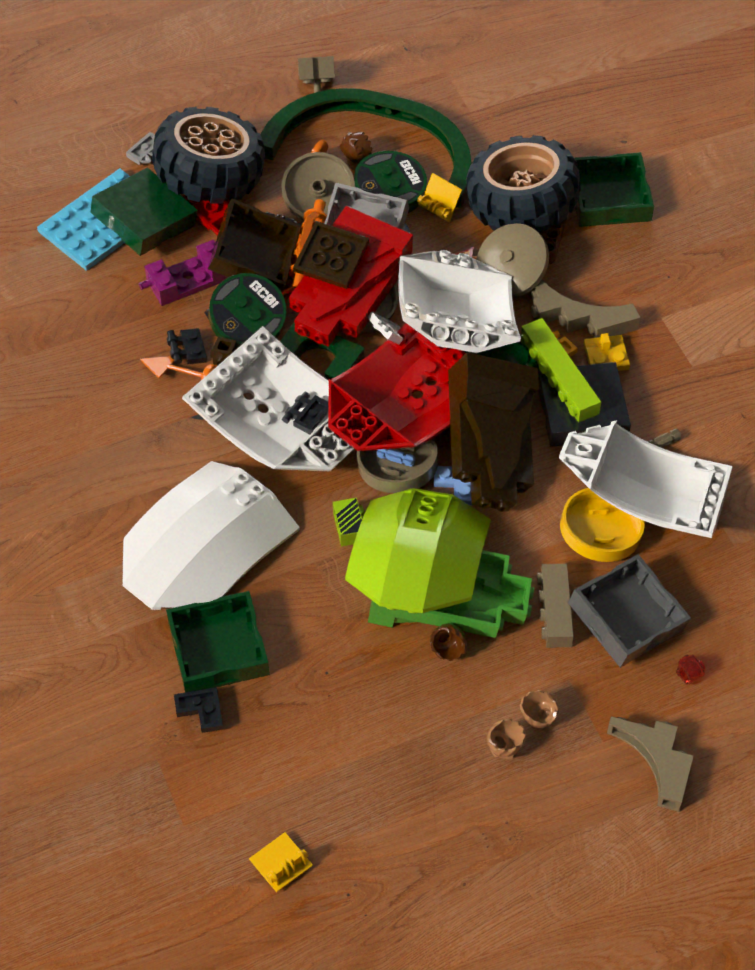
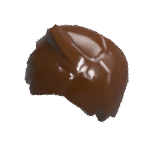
[340,132,373,163]
[430,623,467,661]

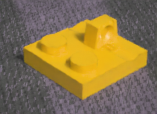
[583,333,630,371]

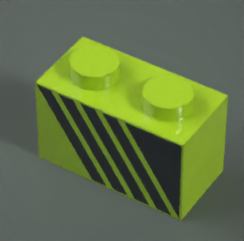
[333,498,364,547]

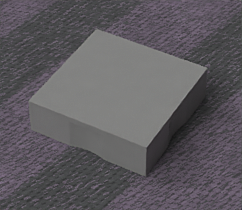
[324,183,409,230]

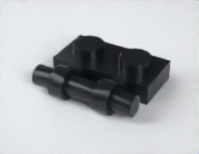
[167,328,207,365]
[282,391,328,435]

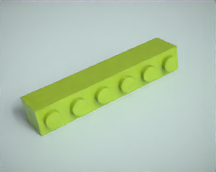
[520,318,601,422]

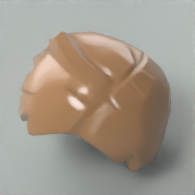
[520,690,559,729]
[487,718,526,759]

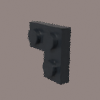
[174,687,223,733]

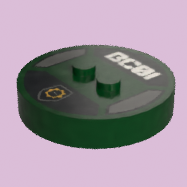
[354,151,427,213]
[208,273,286,348]

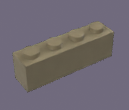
[537,564,573,648]

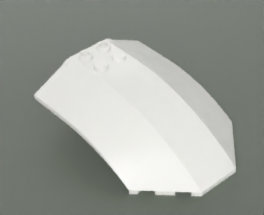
[559,420,733,538]
[123,461,300,610]

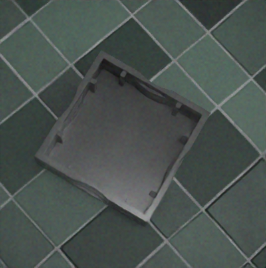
[568,554,691,668]

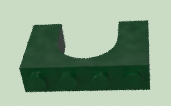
[280,322,364,381]

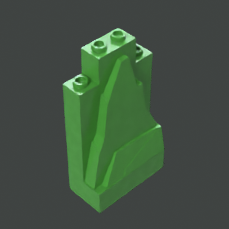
[368,550,534,638]

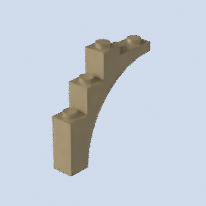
[530,280,640,338]

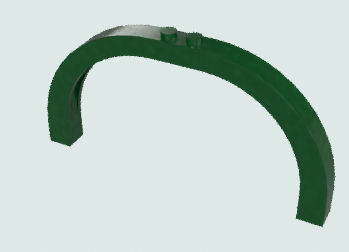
[260,88,471,208]

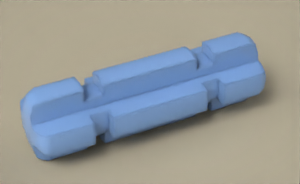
[377,449,415,467]

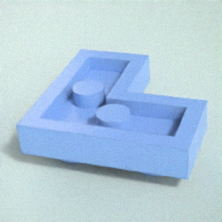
[434,466,472,505]

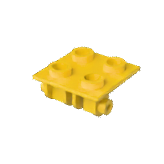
[417,173,462,222]
[249,832,313,893]

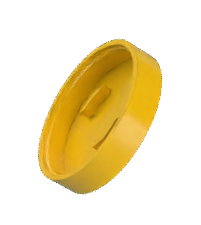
[560,488,645,562]

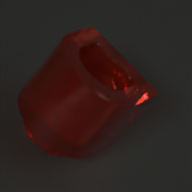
[676,654,705,685]

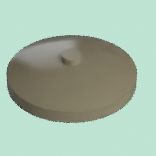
[282,152,355,220]
[476,223,549,298]

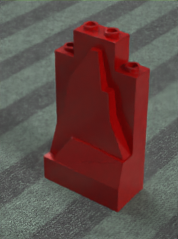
[289,206,413,347]

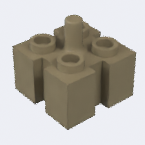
[297,56,335,93]

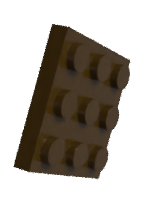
[293,221,369,289]

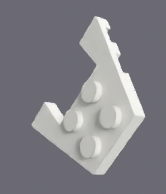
[368,312,403,345]

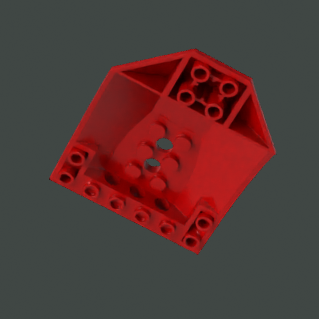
[328,323,466,451]

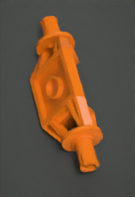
[289,199,327,291]

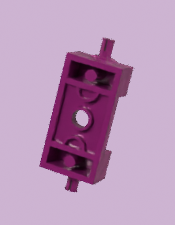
[139,240,228,306]

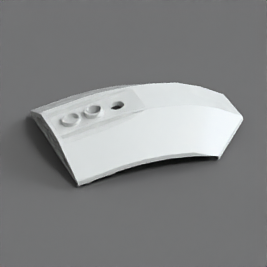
[399,250,521,353]
[182,326,354,471]

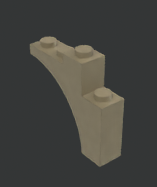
[607,716,693,812]

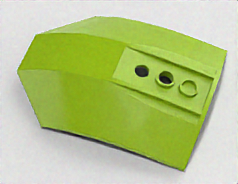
[345,488,491,614]

